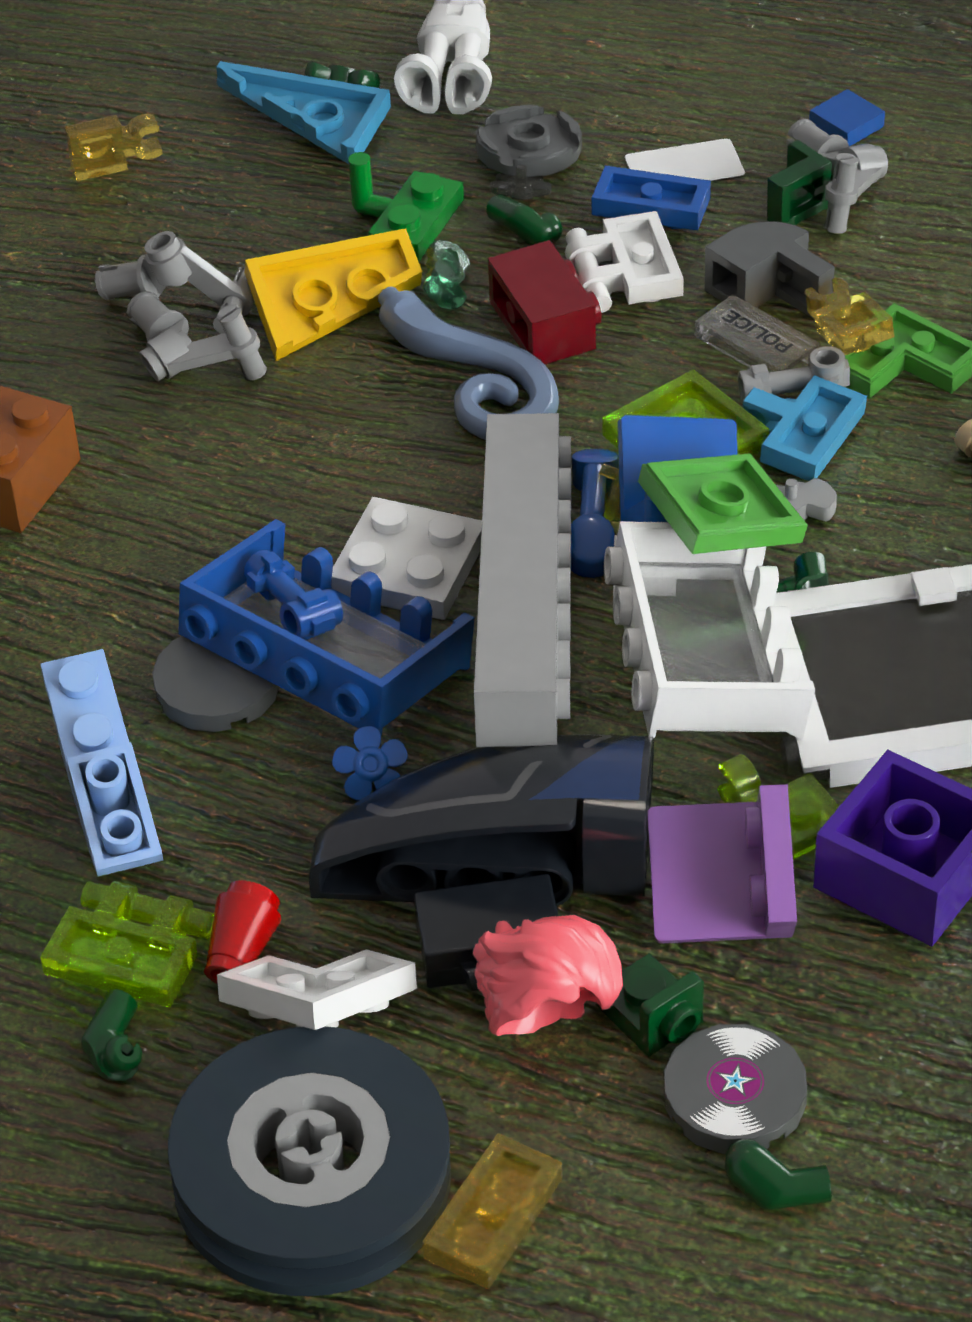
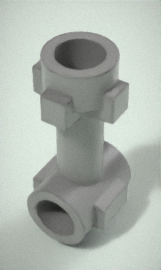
[738,346,850,404]

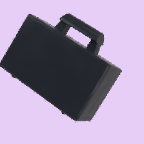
[414,874,558,991]

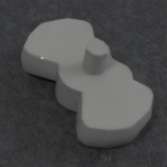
[776,478,837,522]

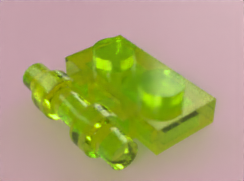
[40,881,214,1008]

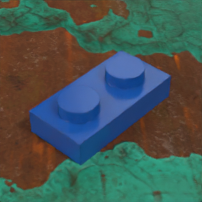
[591,165,711,231]

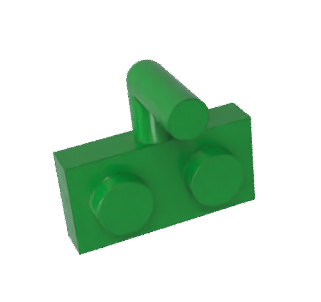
[348,152,464,261]

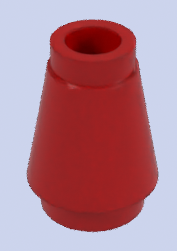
[204,880,281,984]

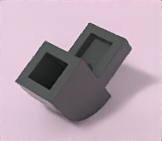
[705,221,835,321]

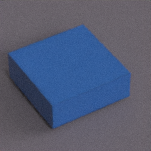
[809,89,885,147]

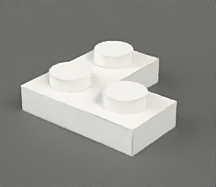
[217,949,417,1030]

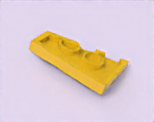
[245,228,422,361]

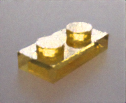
[422,1133,562,1289]

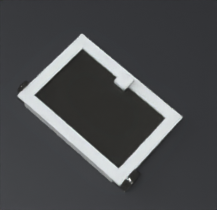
[774,564,972,788]

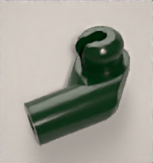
[486,195,563,246]
[81,989,143,1082]
[725,1139,832,1210]

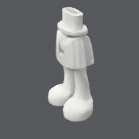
[394,0,492,115]

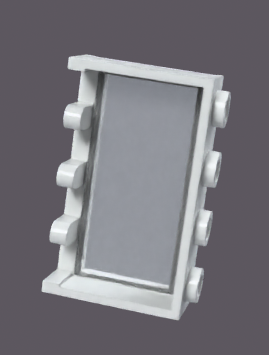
[604,521,815,739]

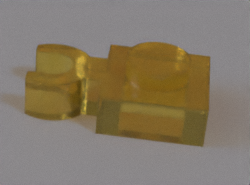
[65,114,163,181]
[805,277,894,356]

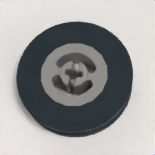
[168,1027,451,1296]

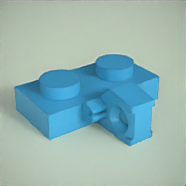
[740,375,867,481]

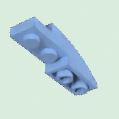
[40,649,163,877]

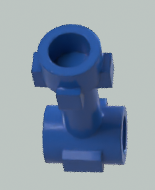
[244,550,343,640]

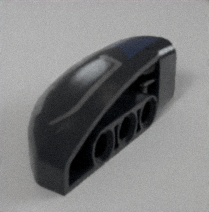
[309,734,654,906]

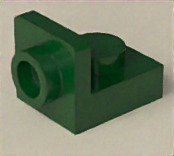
[767,140,832,225]
[595,953,704,1057]

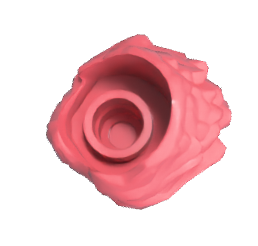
[473,915,623,1036]

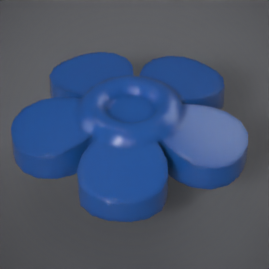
[332,726,408,801]

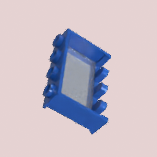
[178,519,475,736]

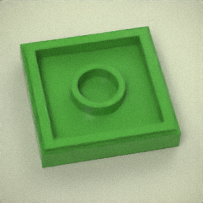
[638,454,808,554]

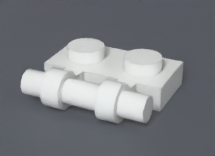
[565,211,684,313]

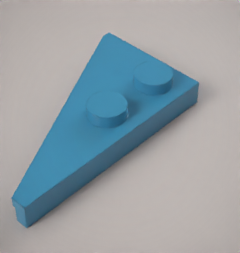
[216,61,391,164]

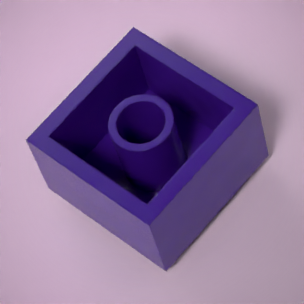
[813,749,972,947]

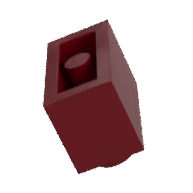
[488,240,602,364]

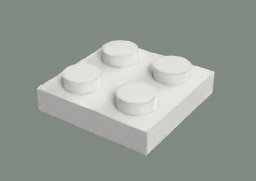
[331,497,482,620]

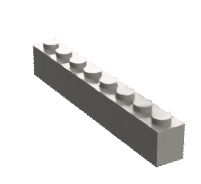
[474,413,571,747]

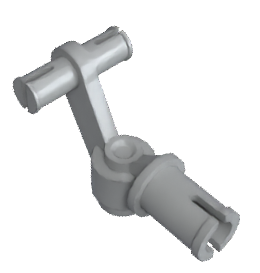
[786,119,888,234]
[95,231,254,334]
[127,291,267,381]

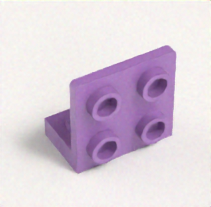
[648,784,797,943]

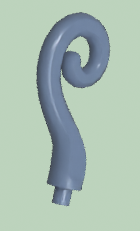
[378,287,559,440]

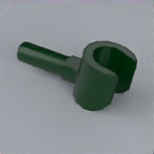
[777,552,829,593]

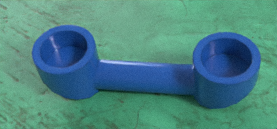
[571,448,619,578]

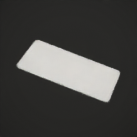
[625,139,745,181]

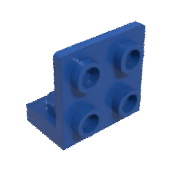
[618,415,738,522]

